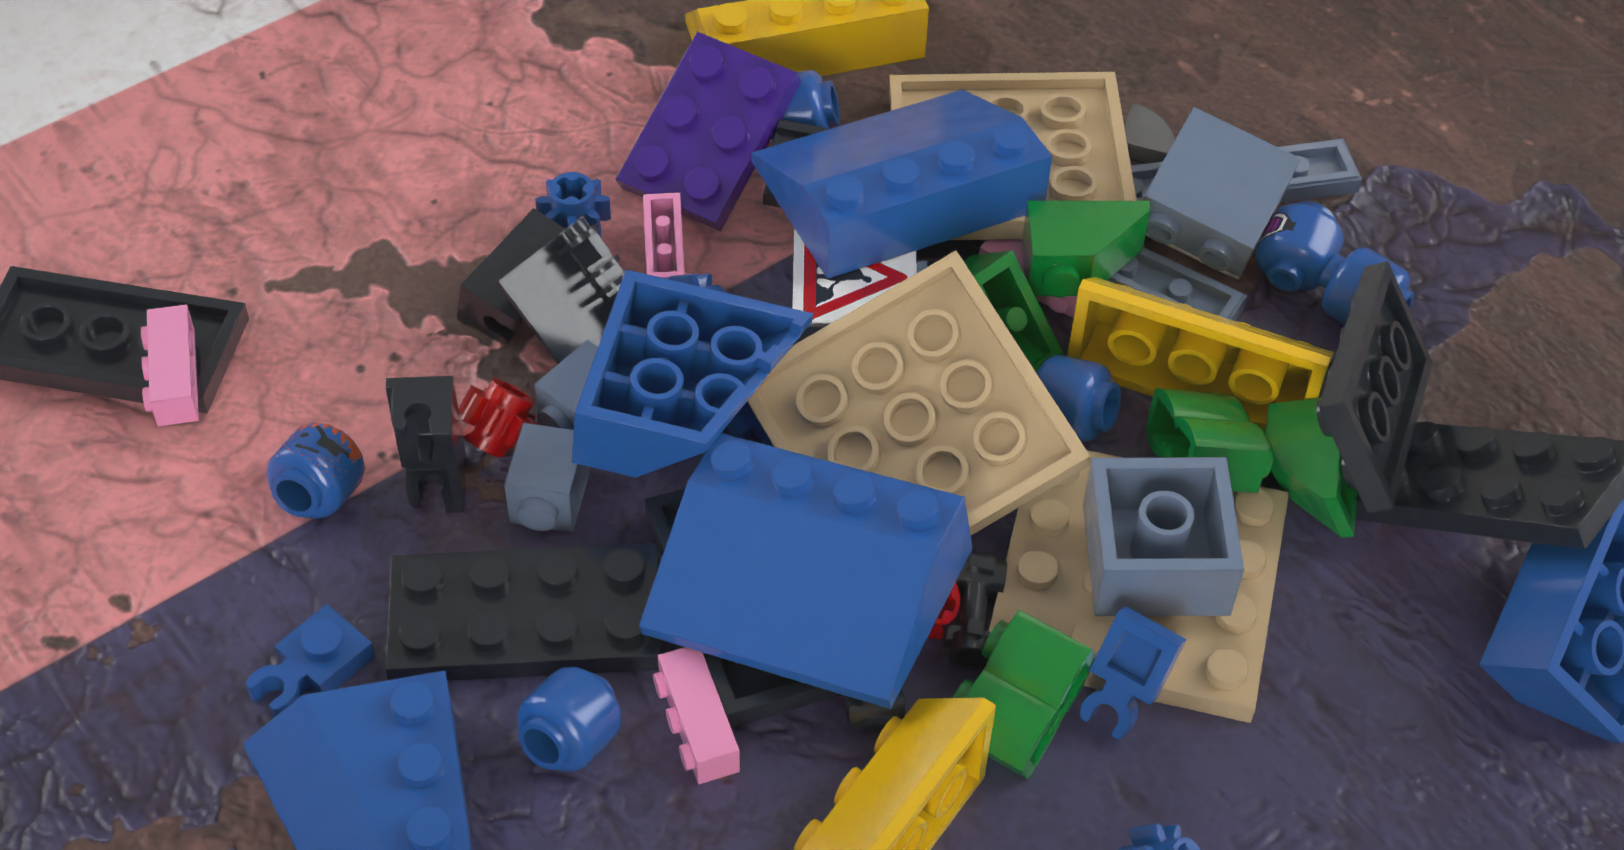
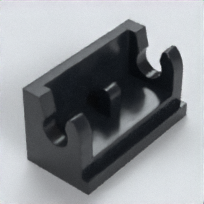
[457,208,565,344]
[385,376,466,513]

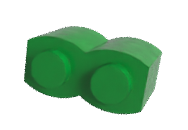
[1145,388,1273,493]
[953,610,1096,780]

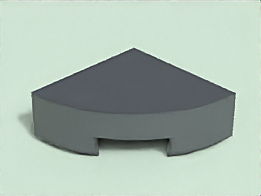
[1124,103,1175,163]

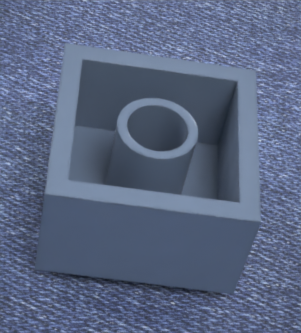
[1083,457,1244,616]

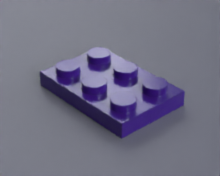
[616,31,802,232]

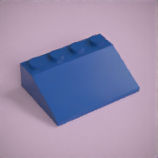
[751,89,1052,279]
[639,433,972,709]

